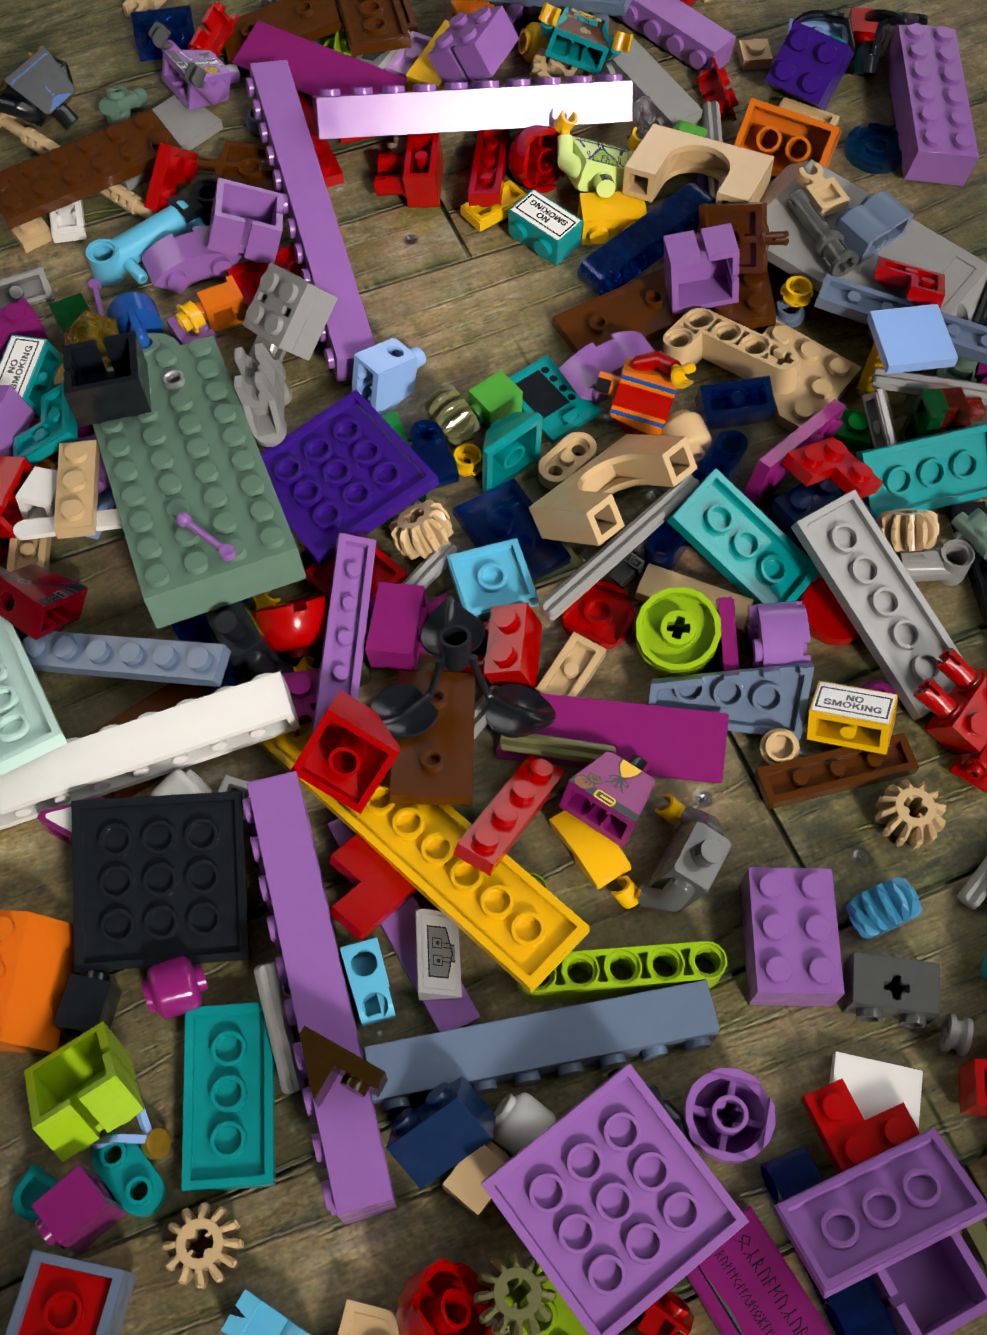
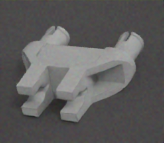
[234,343,292,448]

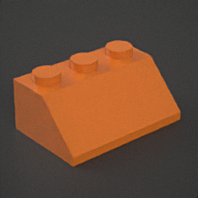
[734,97,842,177]
[0,910,75,1054]

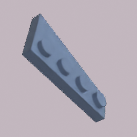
[647,662,814,740]

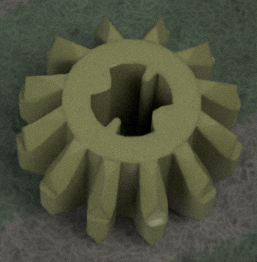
[424,384,480,446]
[473,1252,556,1335]

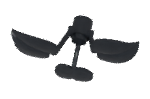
[792,9,928,77]
[371,596,556,739]

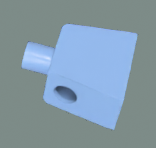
[351,338,426,415]

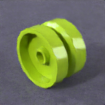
[636,587,721,677]

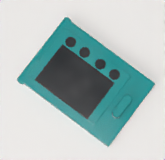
[509,355,601,444]

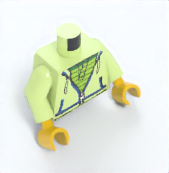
[554,109,648,198]

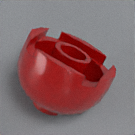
[508,125,566,193]
[252,594,328,658]
[396,1259,492,1335]

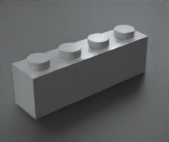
[601,37,703,129]

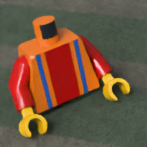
[594,351,696,435]

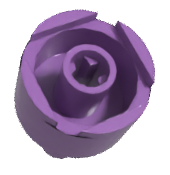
[746,601,811,668]

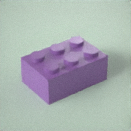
[740,867,845,1006]

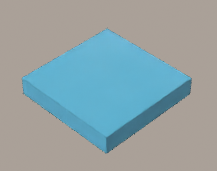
[446,538,539,620]

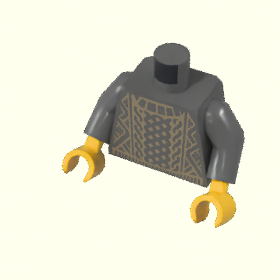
[610,793,732,912]

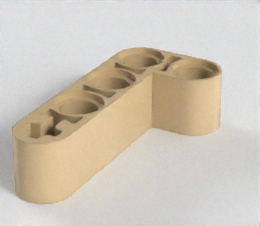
[663,308,800,394]

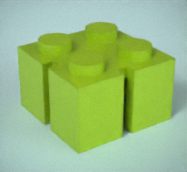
[24,1021,145,1162]

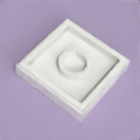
[829,1051,923,1129]

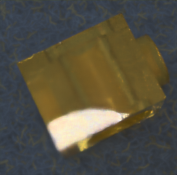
[64,310,119,364]

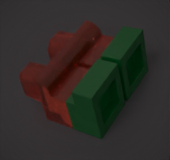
[900,387,986,441]

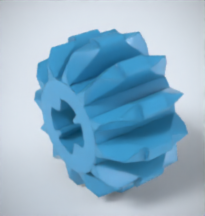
[845,877,923,939]

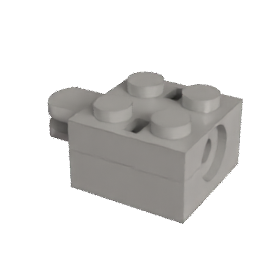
[242,262,338,363]

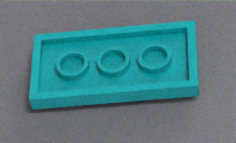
[856,422,987,522]
[667,468,819,605]
[181,1002,276,1193]

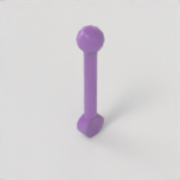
[88,278,110,332]
[176,512,236,561]

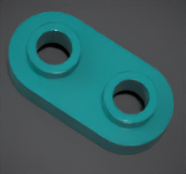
[92,1132,167,1218]

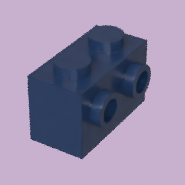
[386,1076,496,1189]

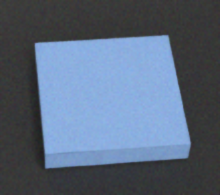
[867,304,958,374]

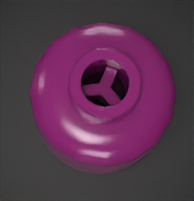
[141,956,209,1020]

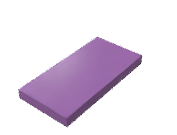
[774,1127,987,1299]

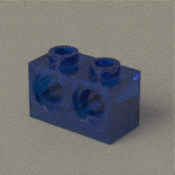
[131,5,196,62]

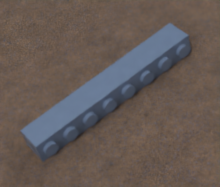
[364,980,720,1113]

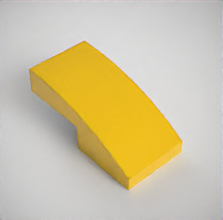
[549,810,631,890]

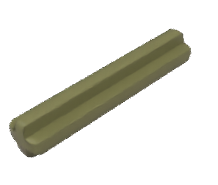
[499,733,616,764]

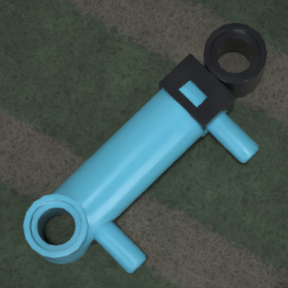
[86,178,217,287]

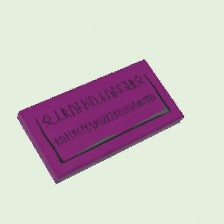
[685,1206,832,1335]

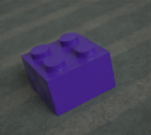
[765,21,854,111]

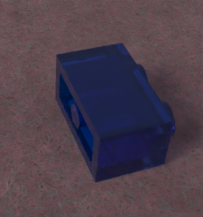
[695,375,776,431]

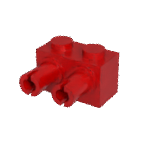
[374,133,444,208]
[460,602,542,690]
[913,648,987,754]

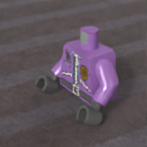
[148,21,240,110]

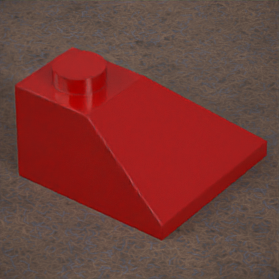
[290,690,402,814]

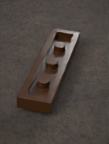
[754,733,919,810]

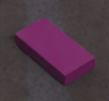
[716,597,739,671]

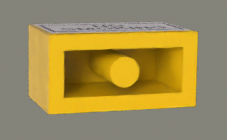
[807,681,898,755]

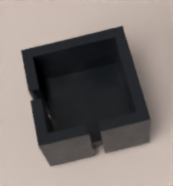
[63,331,152,427]

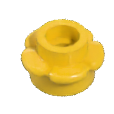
[780,276,814,307]
[174,300,206,334]
[450,443,483,477]

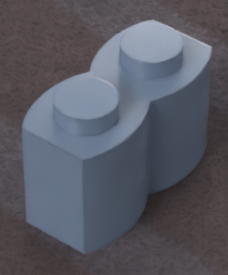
[836,190,914,261]

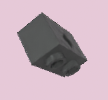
[843,952,940,1029]

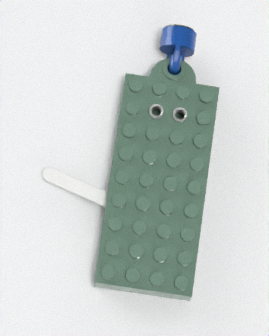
[13,292,306,629]

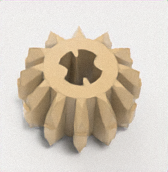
[389,499,454,560]
[876,508,939,552]
[875,778,946,850]
[162,1202,244,1289]

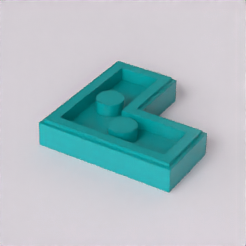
[13,382,78,465]

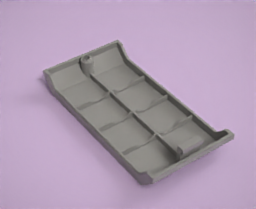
[759,160,987,376]

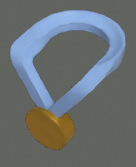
[91,1104,171,1159]

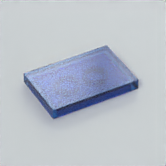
[453,478,571,582]

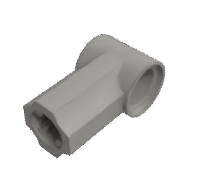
[896,539,975,586]

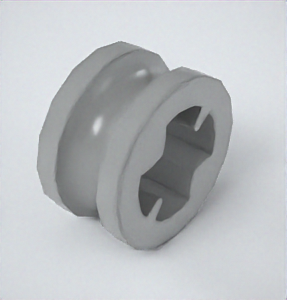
[939,1013,974,1057]

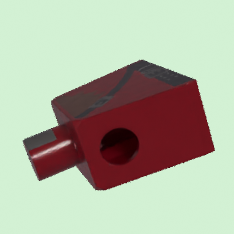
[0,564,88,640]

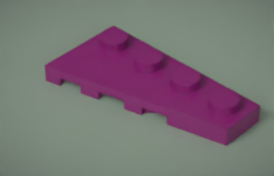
[743,399,846,508]

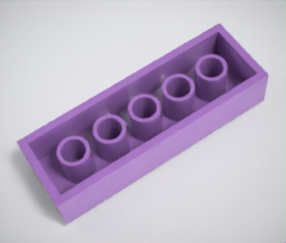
[885,23,979,186]

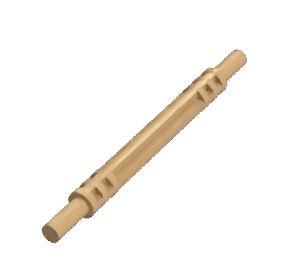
[1,116,158,219]

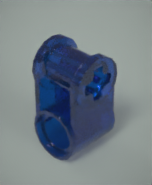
[410,419,459,490]

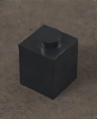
[53,970,122,1037]

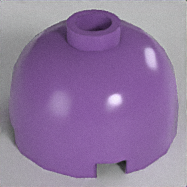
[683,1068,776,1164]

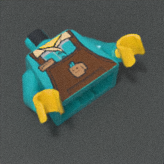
[538,2,633,75]

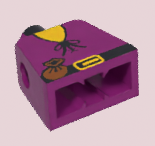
[559,752,655,848]

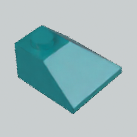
[482,412,543,497]

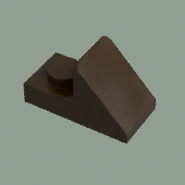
[299,1025,388,1107]

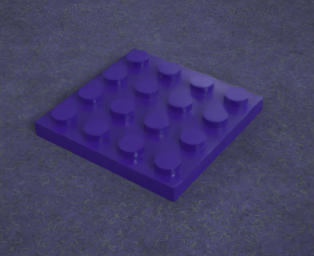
[260,390,440,566]

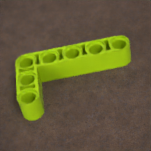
[517,872,727,1003]

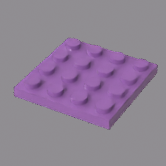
[481,1063,749,1335]

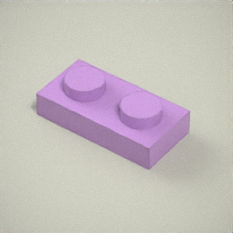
[385,31,432,77]

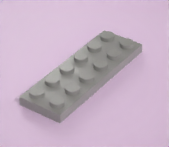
[791,489,964,721]

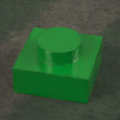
[834,408,872,451]

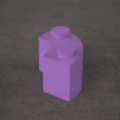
[141,226,242,294]
[559,331,654,404]

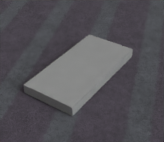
[119,95,223,190]

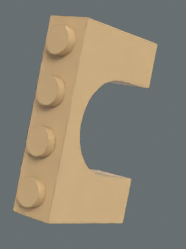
[622,123,774,203]
[529,434,698,546]

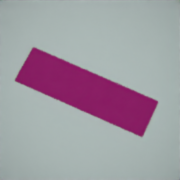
[232,21,407,96]
[496,693,729,783]

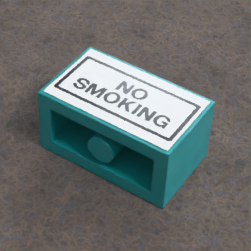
[508,189,583,266]
[0,335,63,418]

